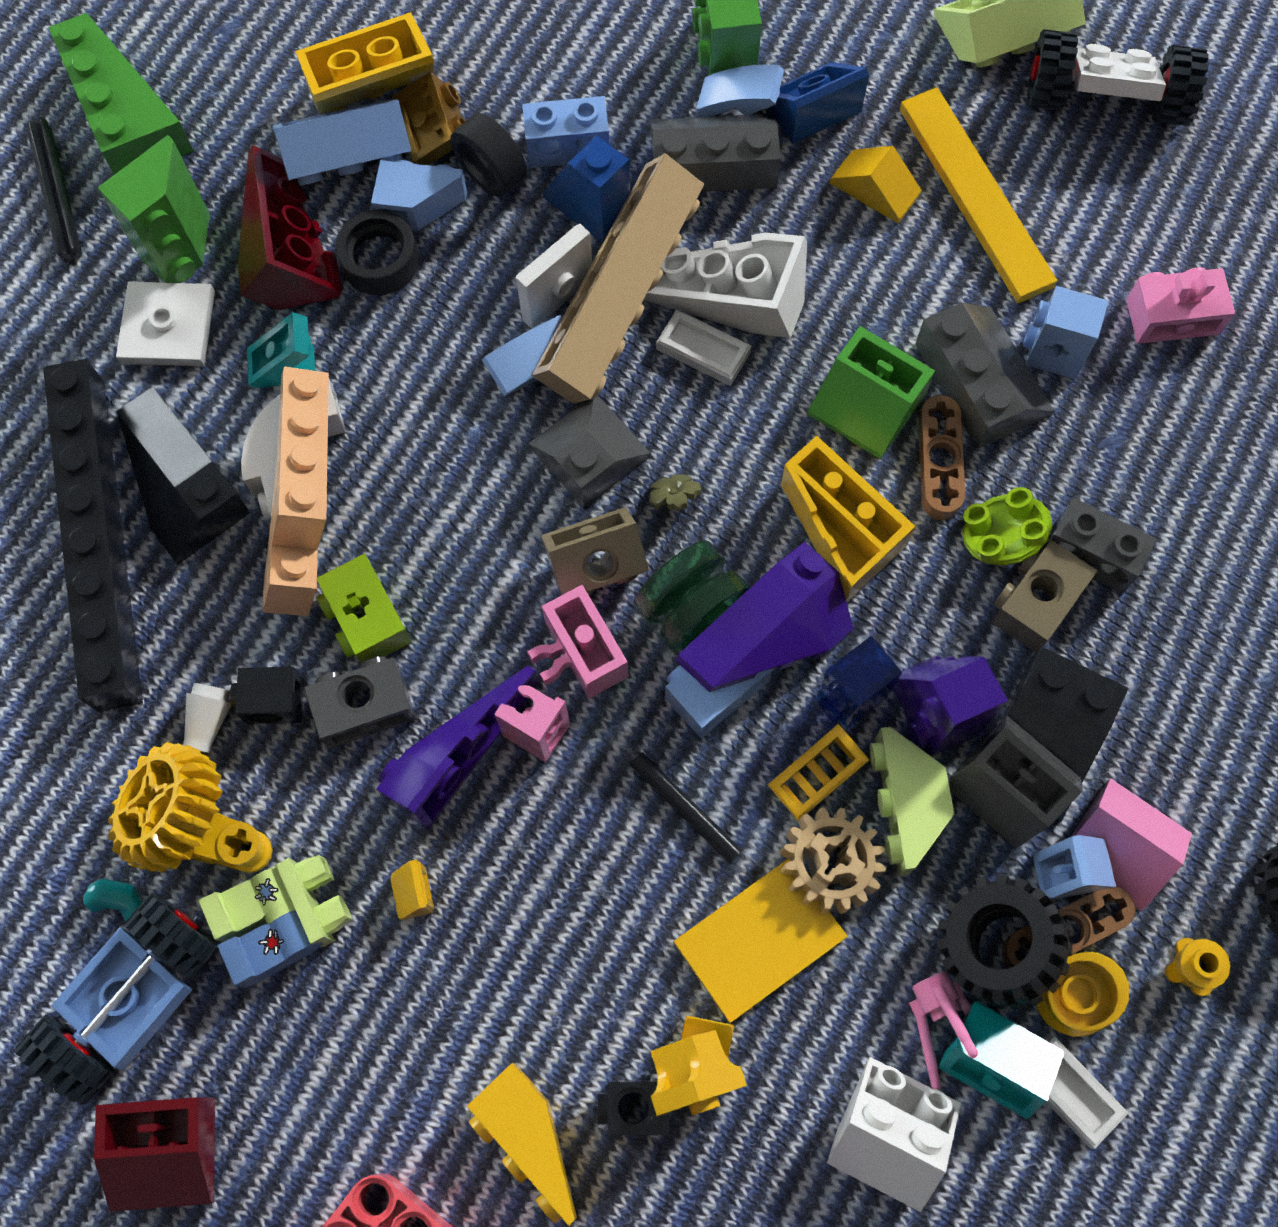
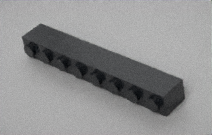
[43,359,143,712]

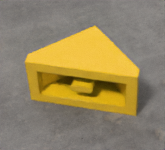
[830,145,922,224]

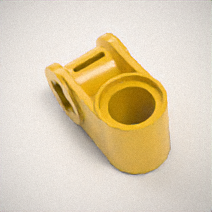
[191,813,273,873]

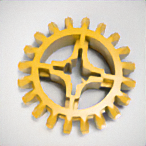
[108,742,223,873]

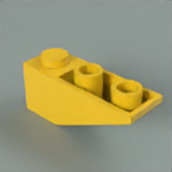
[467,1063,577,1226]

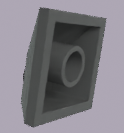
[529,395,651,508]

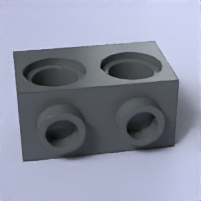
[1041,497,1157,594]

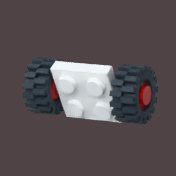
[1027,29,1209,126]

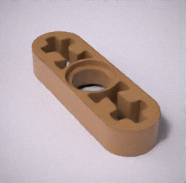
[918,395,965,520]
[1002,886,1135,968]

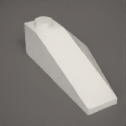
[644,233,807,338]

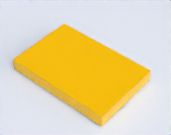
[673,858,848,1023]

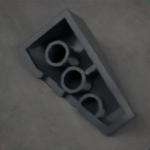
[116,387,250,565]

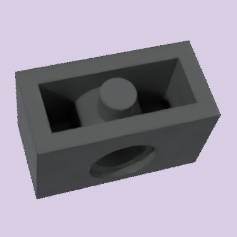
[304,657,417,749]

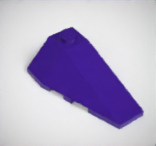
[376,666,539,830]

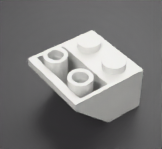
[827,1057,961,1212]

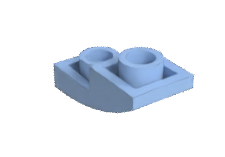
[696,65,784,117]
[482,315,562,397]

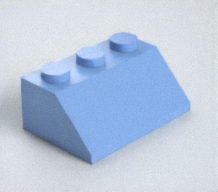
[273,98,411,185]

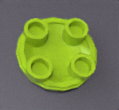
[962,487,1053,566]

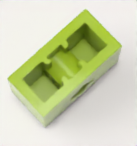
[315,553,412,663]

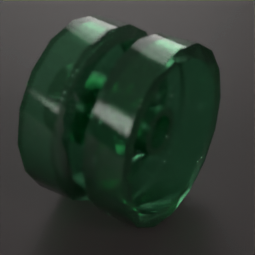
[633,540,751,656]

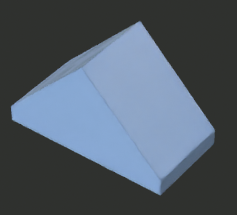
[1032,835,1116,900]

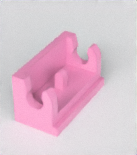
[494,685,570,763]

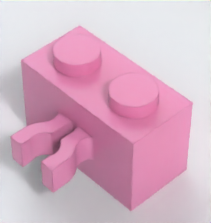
[1126,267,1235,344]
[527,585,629,699]

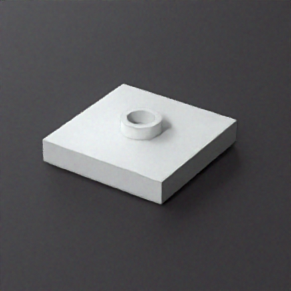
[516,223,592,329]
[116,282,215,366]

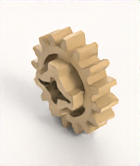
[780,807,886,914]

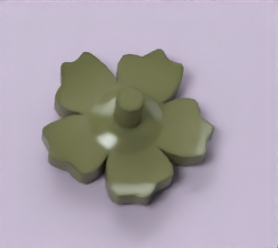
[649,474,702,511]

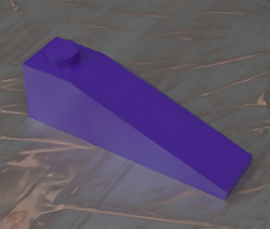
[675,542,854,692]

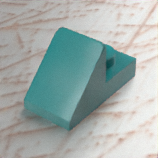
[247,312,315,388]

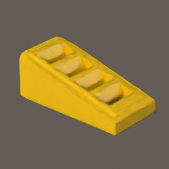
[768,724,870,821]

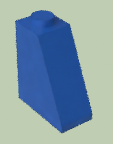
[542,135,630,243]

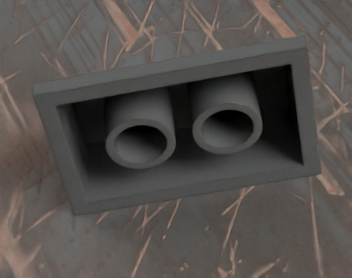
[650,114,781,192]
[915,303,1055,449]

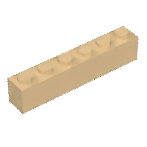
[532,153,704,404]

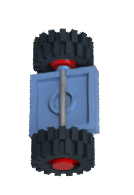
[15,892,218,1105]

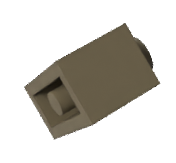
[541,507,649,595]
[992,540,1098,653]

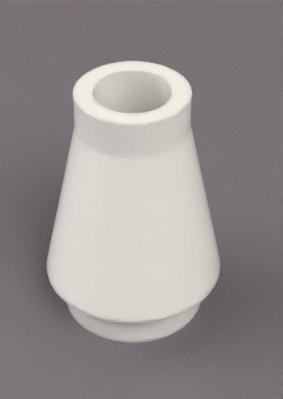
[183,683,231,753]

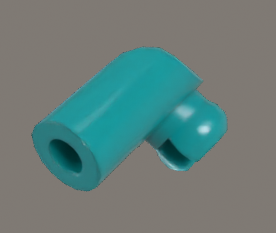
[83,879,143,922]

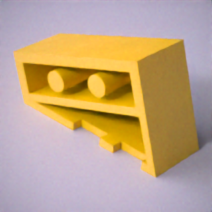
[781,436,915,602]

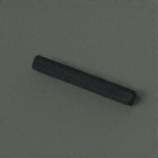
[26,118,82,263]

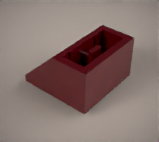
[94,1097,215,1212]

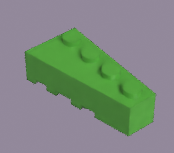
[48,13,194,175]

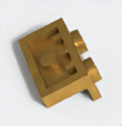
[392,71,466,165]

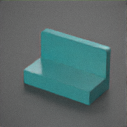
[938,1002,1064,1120]

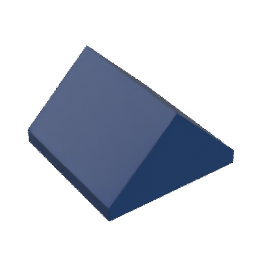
[768,62,869,144]

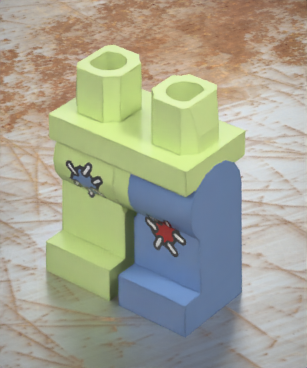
[198,855,353,989]

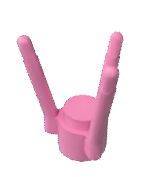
[909,971,978,1090]

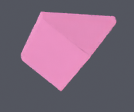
[1071,778,1192,911]

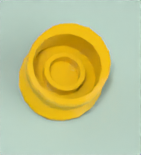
[1036,952,1129,1037]

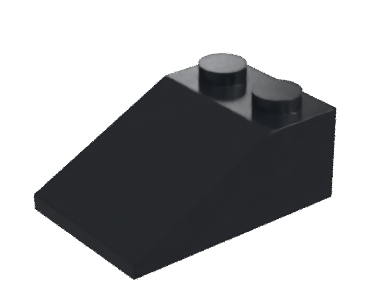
[1001,646,1129,823]

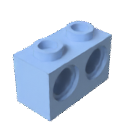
[522,96,609,168]

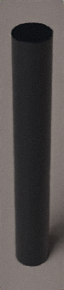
[630,752,743,864]

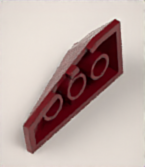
[238,145,342,310]

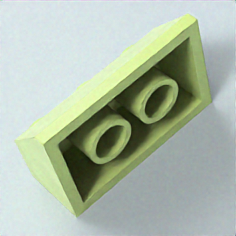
[933,0,1086,67]

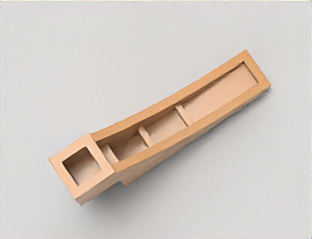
[263,367,329,616]

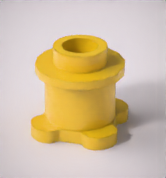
[1165,938,1231,996]

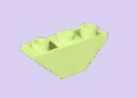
[870,727,954,876]

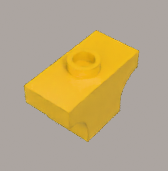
[650,1030,747,1116]

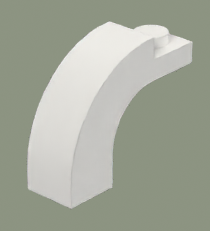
[241,379,346,519]

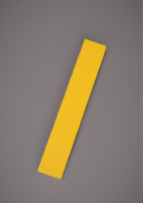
[900,87,1058,304]

